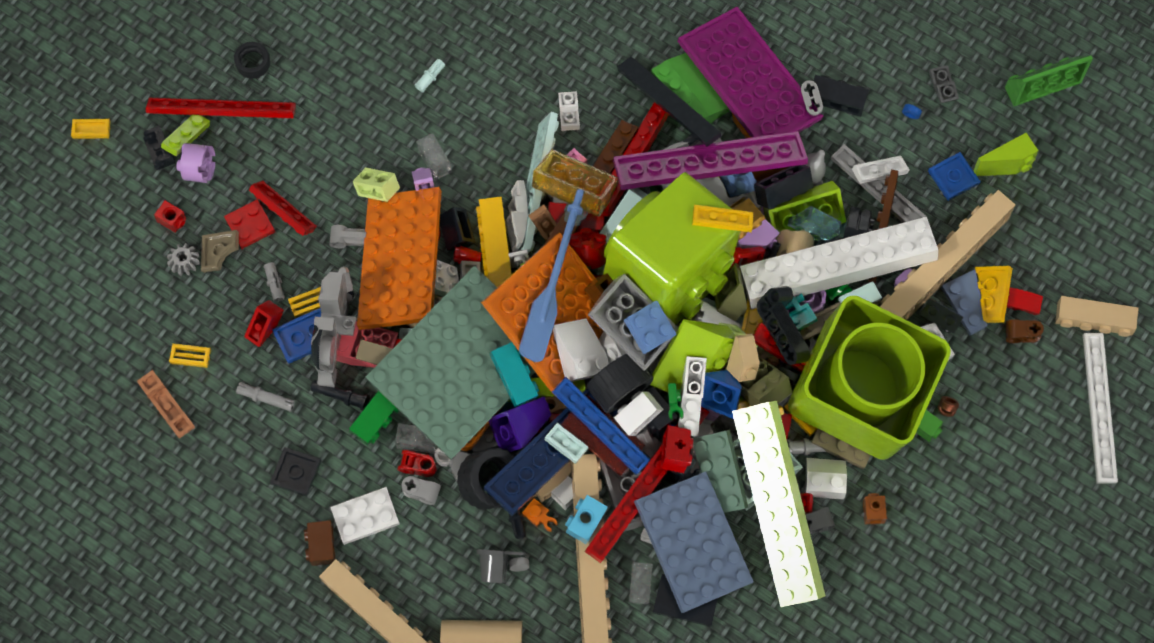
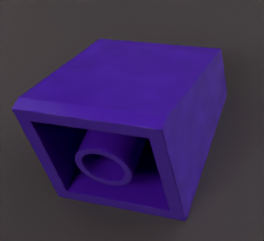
[489,397,551,452]

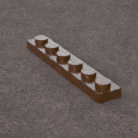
[869,169,899,284]

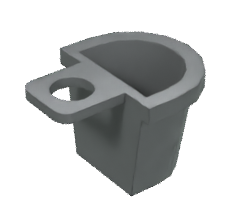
[476,549,527,583]

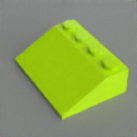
[650,319,736,392]

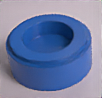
[902,104,922,119]

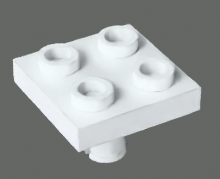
[435,260,459,297]

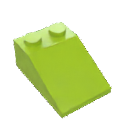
[973,133,1039,176]

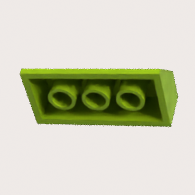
[763,181,846,237]

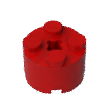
[569,228,606,269]

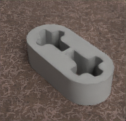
[801,80,823,116]

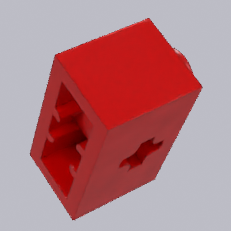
[661,425,693,473]

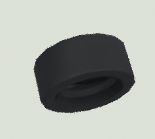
[234,42,270,79]

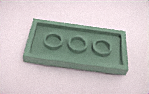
[693,430,748,513]

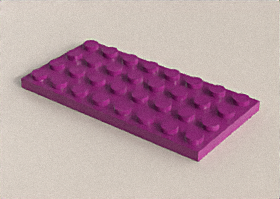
[677,7,823,138]

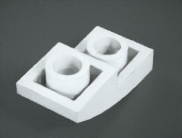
[558,91,580,131]
[509,249,529,268]

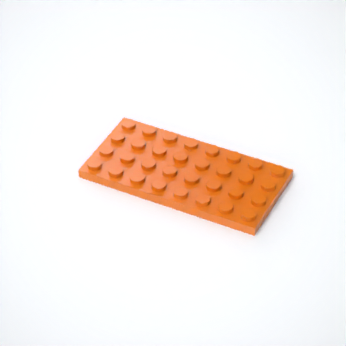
[357,187,442,330]

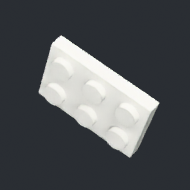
[331,487,400,545]

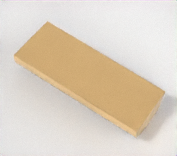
[440,620,522,643]

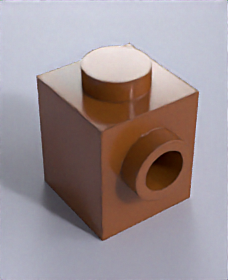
[863,493,887,524]

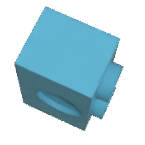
[565,495,608,544]

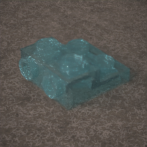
[788,206,842,241]

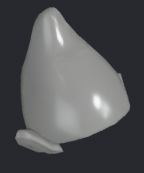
[804,150,826,186]

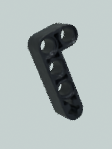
[757,286,811,365]

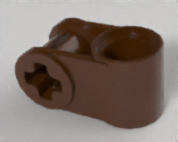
[1005,319,1044,343]

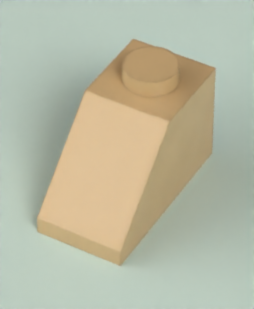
[726,334,760,382]

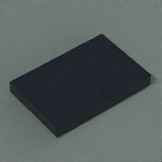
[653,574,718,627]

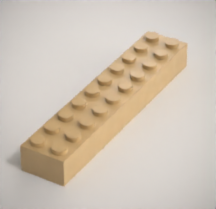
[880,190,1015,320]

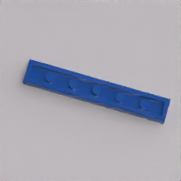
[552,377,650,475]

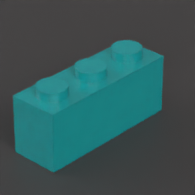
[489,342,539,407]

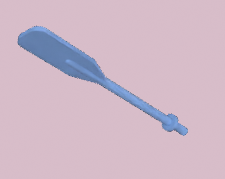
[519,189,584,362]

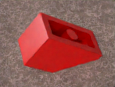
[244,300,284,347]

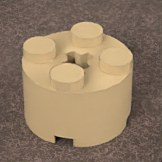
[776,229,814,256]

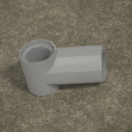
[329,225,366,249]
[632,425,661,460]

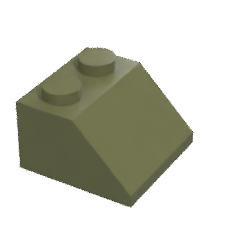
[714,263,747,321]

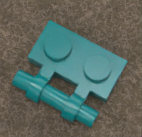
[785,293,818,331]

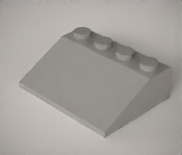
[588,274,678,371]

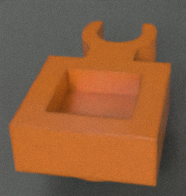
[522,498,557,532]

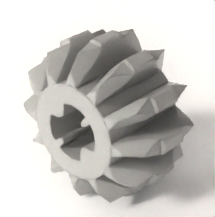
[167,243,200,276]

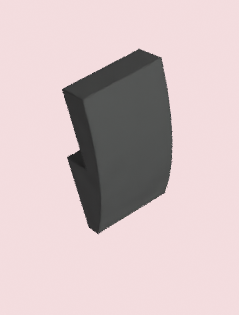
[929,65,959,104]

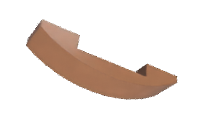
[137,370,195,439]

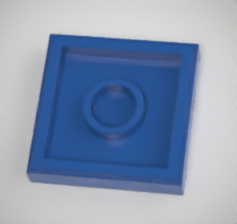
[928,152,981,201]

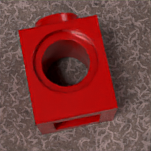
[154,200,186,233]

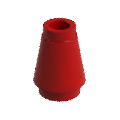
[453,245,481,264]

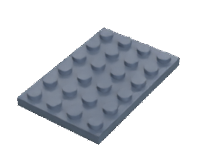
[634,472,753,613]

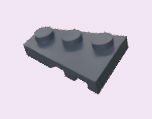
[941,269,987,336]

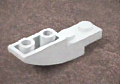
[678,356,707,436]

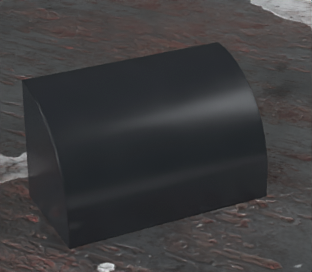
[439,207,476,251]

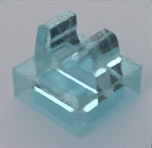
[564,204,588,226]

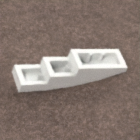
[505,180,528,252]

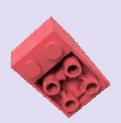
[336,321,398,368]

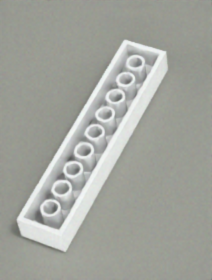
[740,217,938,309]

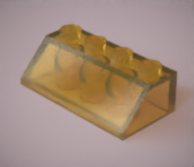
[532,149,618,217]

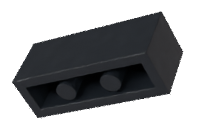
[809,75,869,117]
[754,165,814,209]

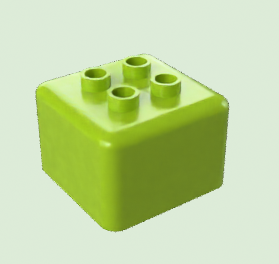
[603,172,741,325]
[788,296,951,460]

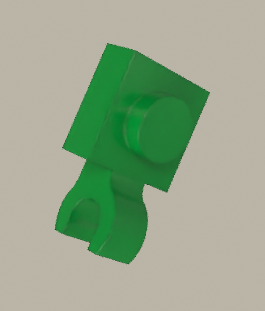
[668,383,684,420]

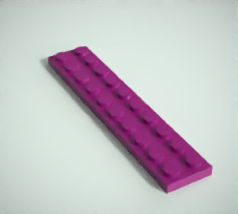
[613,131,808,190]

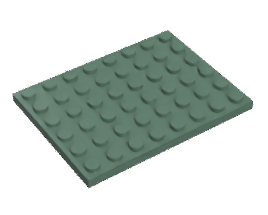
[365,266,535,460]

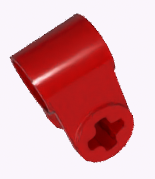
[397,450,437,477]

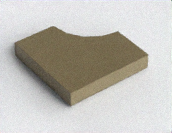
[201,230,239,273]

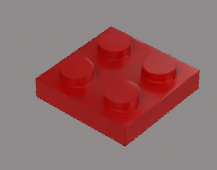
[224,199,275,249]

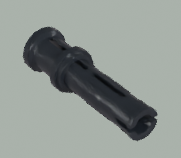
[311,380,370,411]

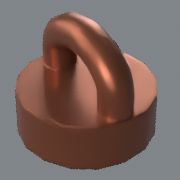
[938,396,959,417]

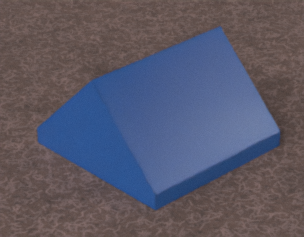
[701,370,742,419]

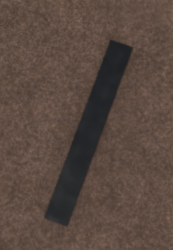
[617,56,722,147]

